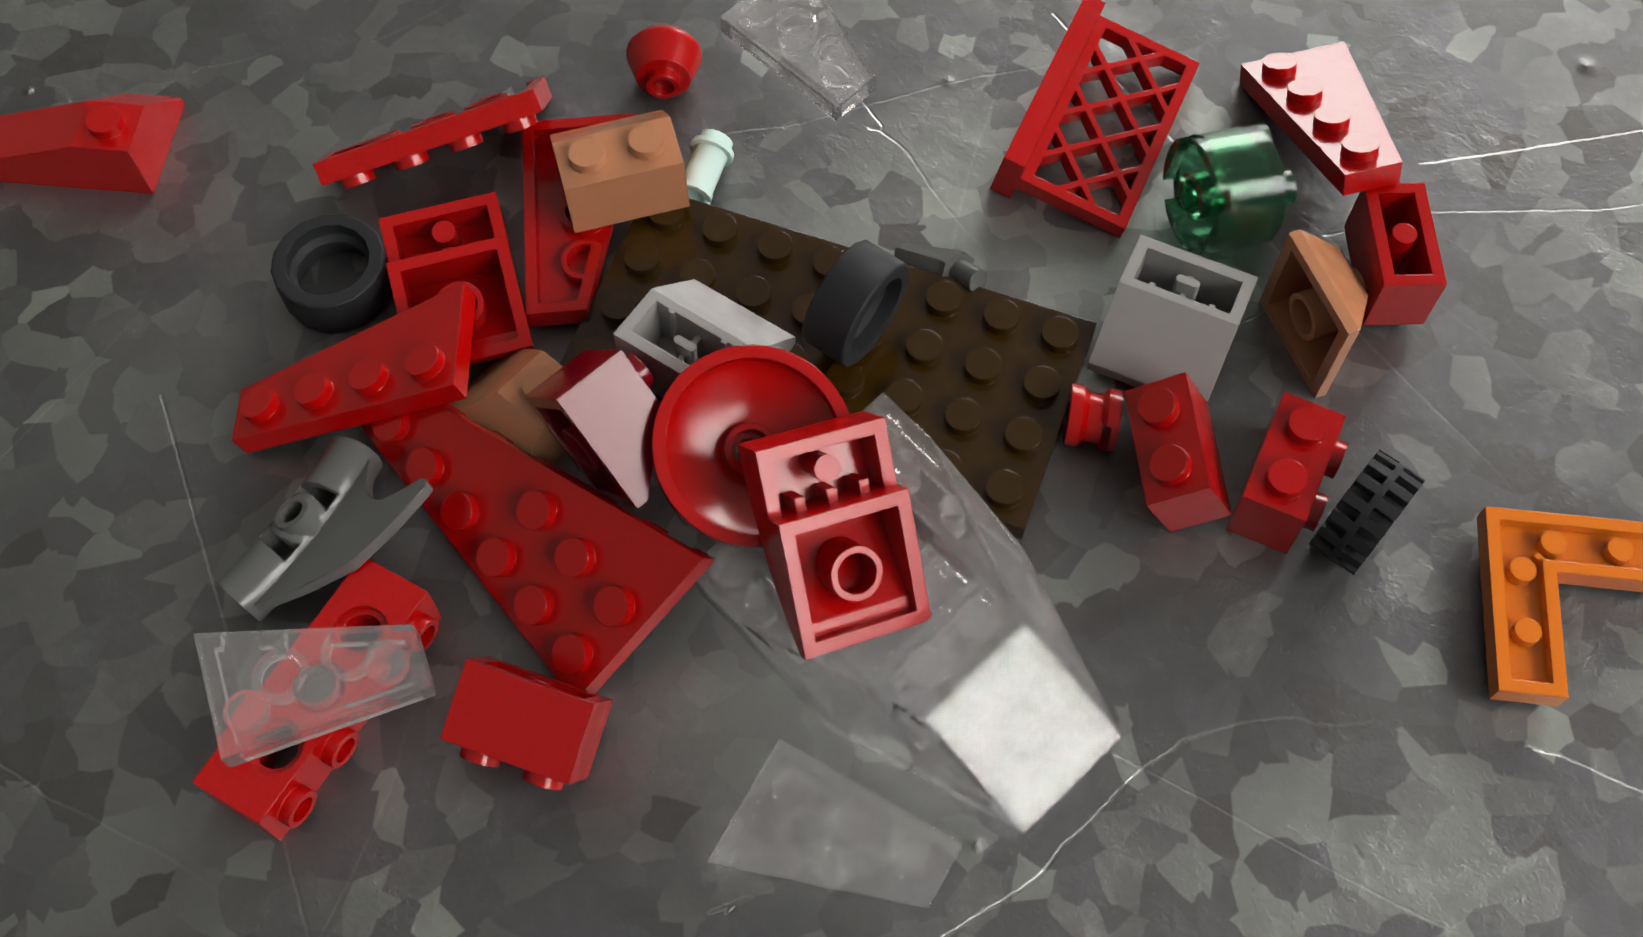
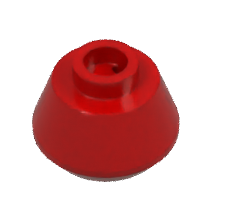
[626,24,702,99]

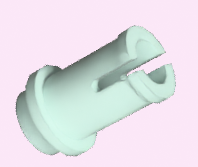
[685,129,734,204]

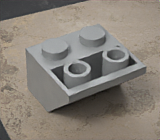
[1087,234,1258,402]
[613,279,796,398]

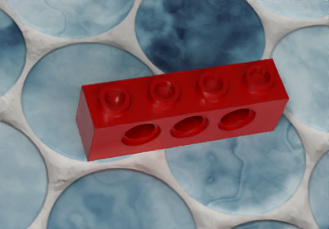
[191,559,442,842]

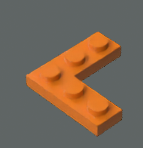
[1476,506,1643,707]

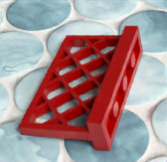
[990,0,1200,238]

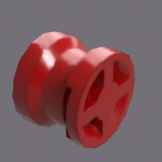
[1063,383,1123,452]

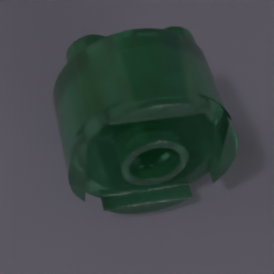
[1163,123,1297,255]

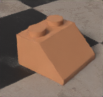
[550,110,690,233]

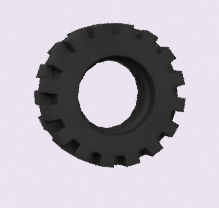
[1309,450,1425,575]

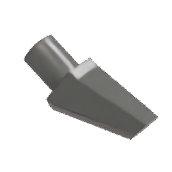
[894,244,987,292]

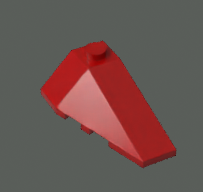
[0,93,185,194]

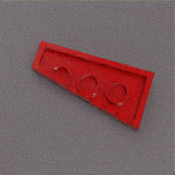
[522,113,636,327]
[231,282,476,453]

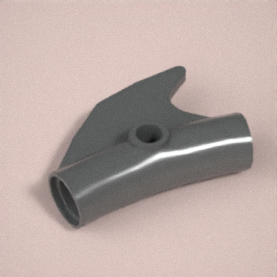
[216,436,433,622]

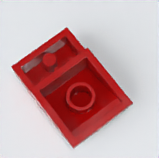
[378,191,534,365]
[737,411,932,660]

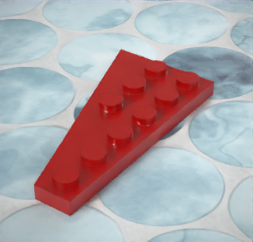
[360,403,716,693]

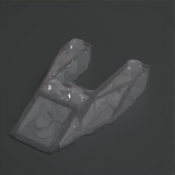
[694,392,1122,834]

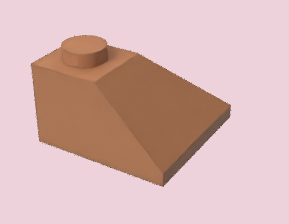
[1259,229,1368,398]
[449,349,566,464]

